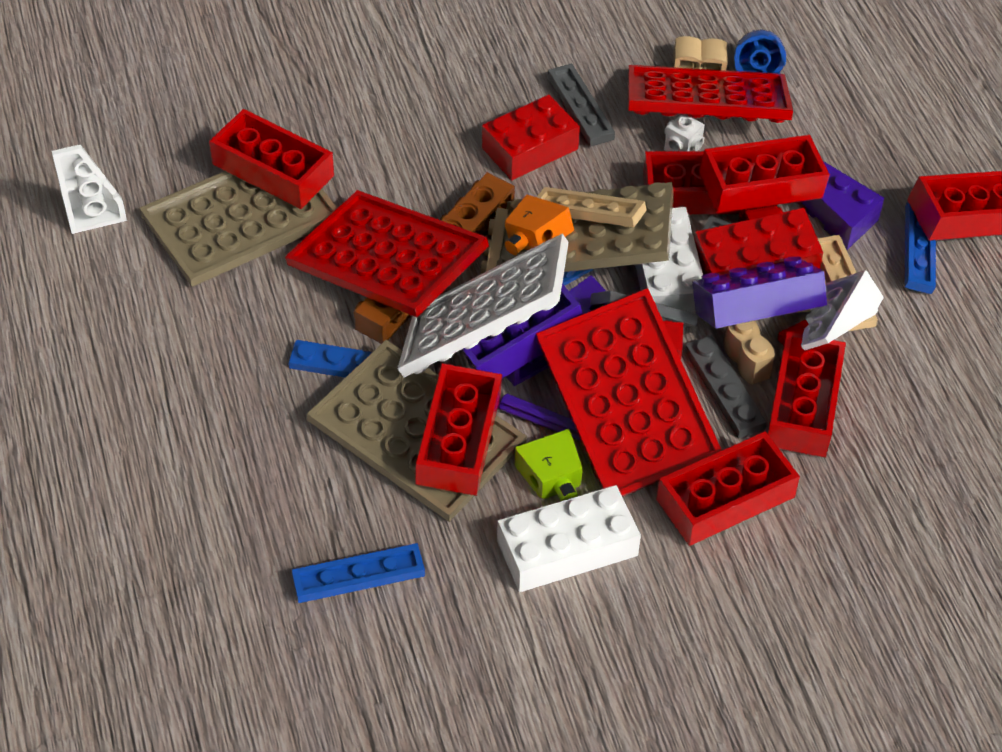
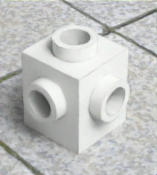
[664,114,705,151]

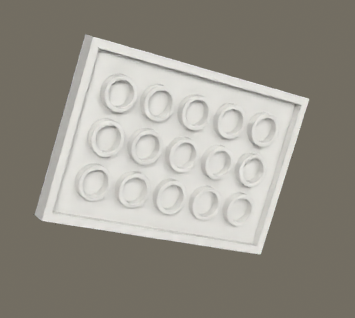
[397,233,569,378]

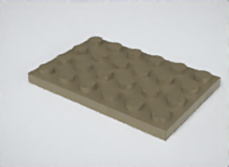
[139,171,337,287]
[496,182,674,272]
[307,340,527,522]

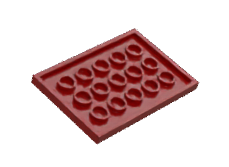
[628,65,793,123]
[285,190,489,317]
[536,288,722,497]

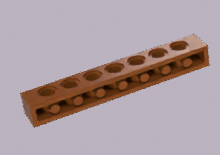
[354,172,515,344]

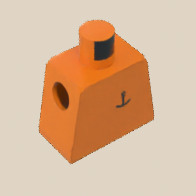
[504,194,574,255]

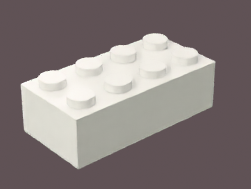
[635,207,703,314]
[497,485,641,592]

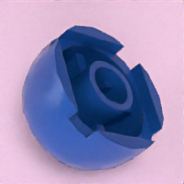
[734,29,786,74]

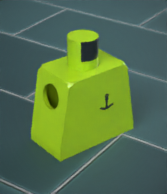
[515,429,582,501]

